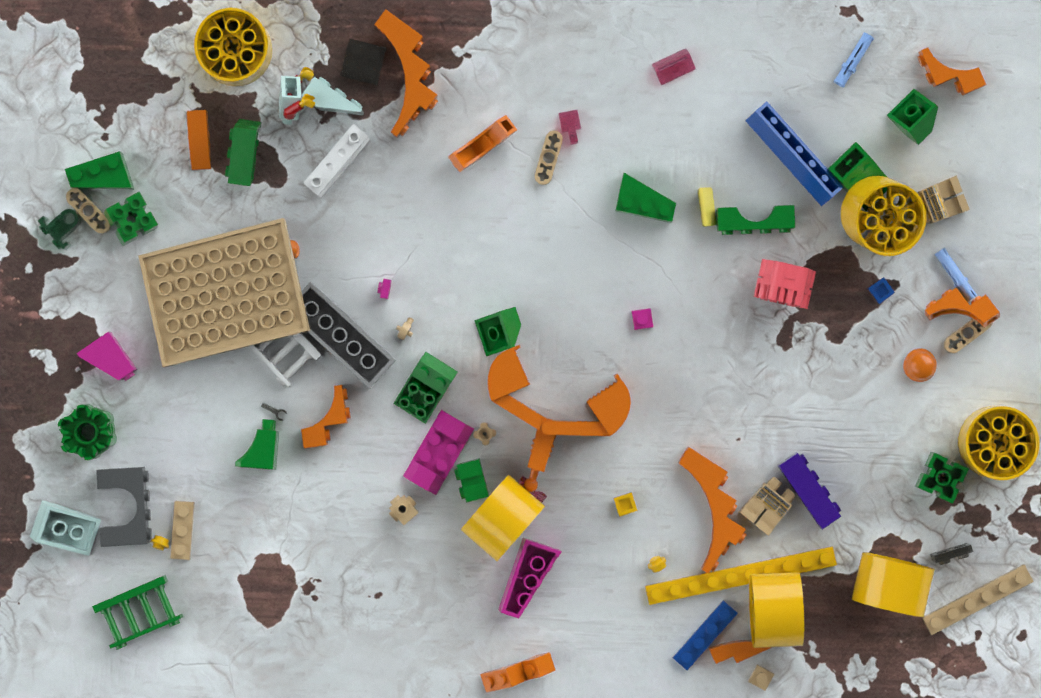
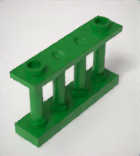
[92,575,183,650]

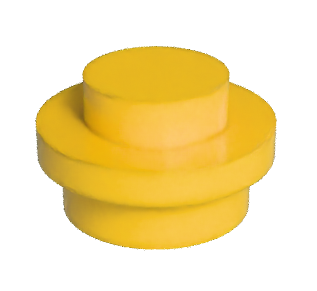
[150,535,169,551]
[648,556,666,573]

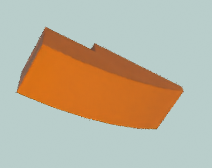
[187,110,211,170]
[709,640,772,664]

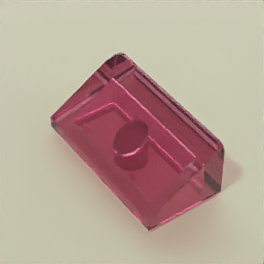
[652,48,696,85]

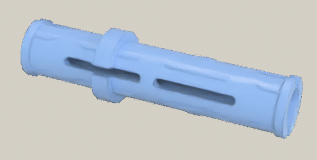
[834,32,874,88]
[934,248,977,302]

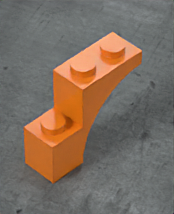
[918,47,986,96]
[448,115,517,172]
[925,288,1000,328]
[301,385,351,448]
[480,652,555,692]

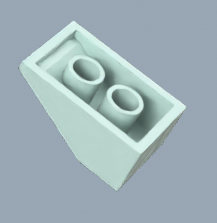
[30,500,101,556]

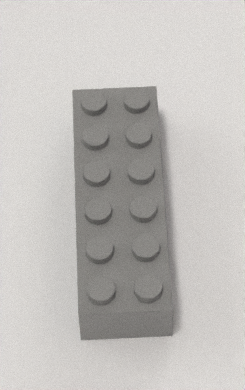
[301,282,396,388]

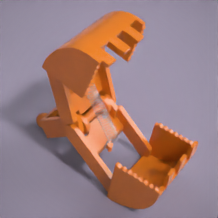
[488,345,631,492]

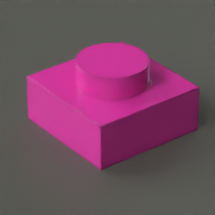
[377,279,392,299]
[632,308,653,330]

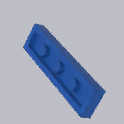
[672,600,738,670]

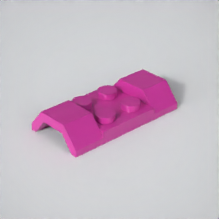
[403,410,474,495]

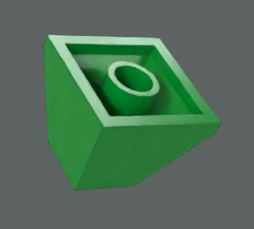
[887,89,938,145]
[474,307,521,357]

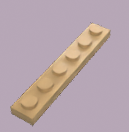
[922,564,1034,635]

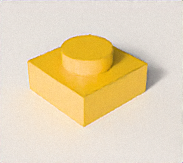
[613,492,638,517]

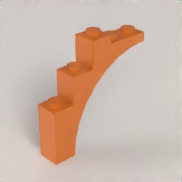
[374,9,438,138]
[678,447,746,574]

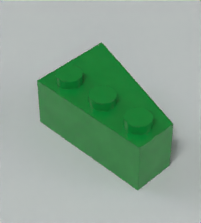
[65,151,134,189]
[615,173,676,223]

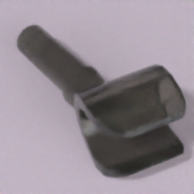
[261,403,287,421]

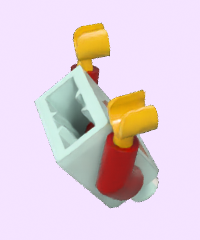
[279,67,315,125]

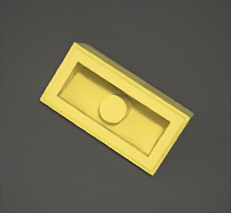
[697,187,717,227]

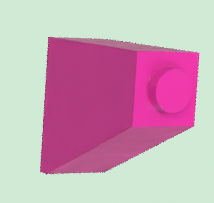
[77,332,137,381]

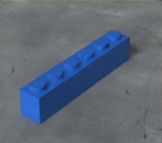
[745,101,844,207]

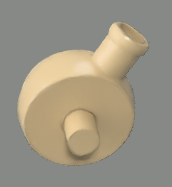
[396,317,414,340]

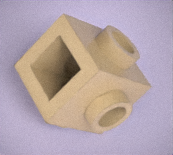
[389,495,419,525]

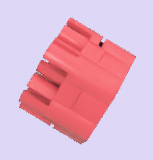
[753,259,816,309]

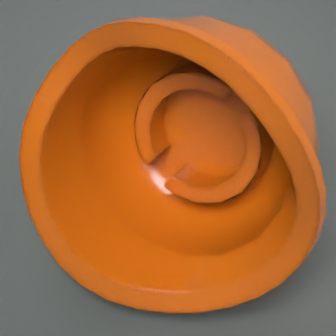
[903,348,937,382]

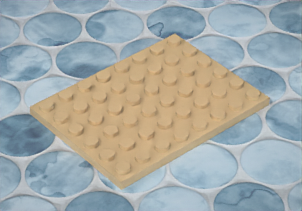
[138,218,310,367]

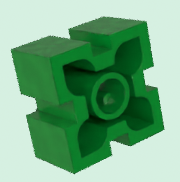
[104,192,158,246]
[915,452,969,504]
[454,458,489,503]

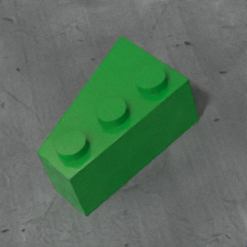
[225,119,262,186]

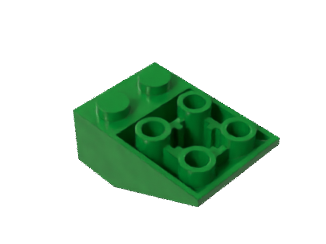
[828,142,887,211]
[393,352,458,424]

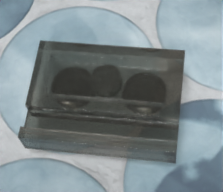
[930,543,973,565]

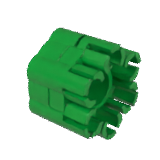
[58,404,117,460]

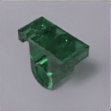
[38,209,81,250]

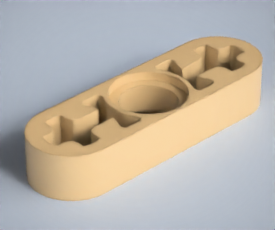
[535,131,563,185]
[66,188,111,234]
[944,318,993,353]

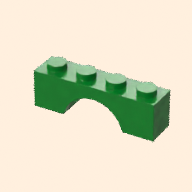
[716,205,795,235]

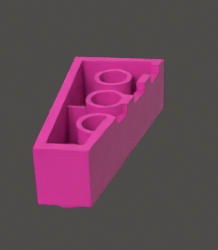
[498,537,562,619]

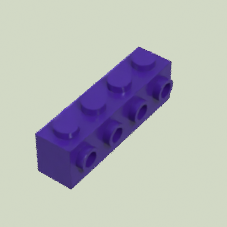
[777,452,841,530]

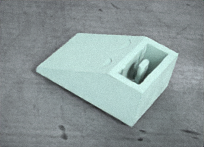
[301,77,364,115]

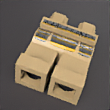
[918,175,970,224]
[739,477,796,536]

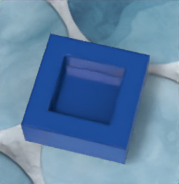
[867,277,895,304]

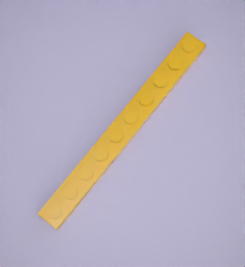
[645,546,837,605]

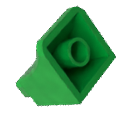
[235,419,279,470]

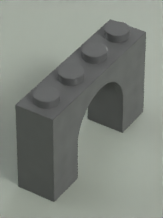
[96,467,152,547]

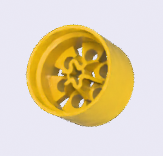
[194,8,272,86]
[841,176,926,256]
[958,406,1040,480]
[461,475,545,561]
[851,552,935,617]
[749,572,804,648]

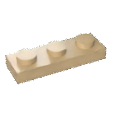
[170,501,195,560]

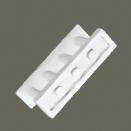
[304,124,370,198]
[250,333,322,387]

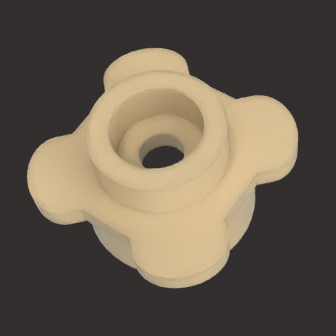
[473,422,496,445]

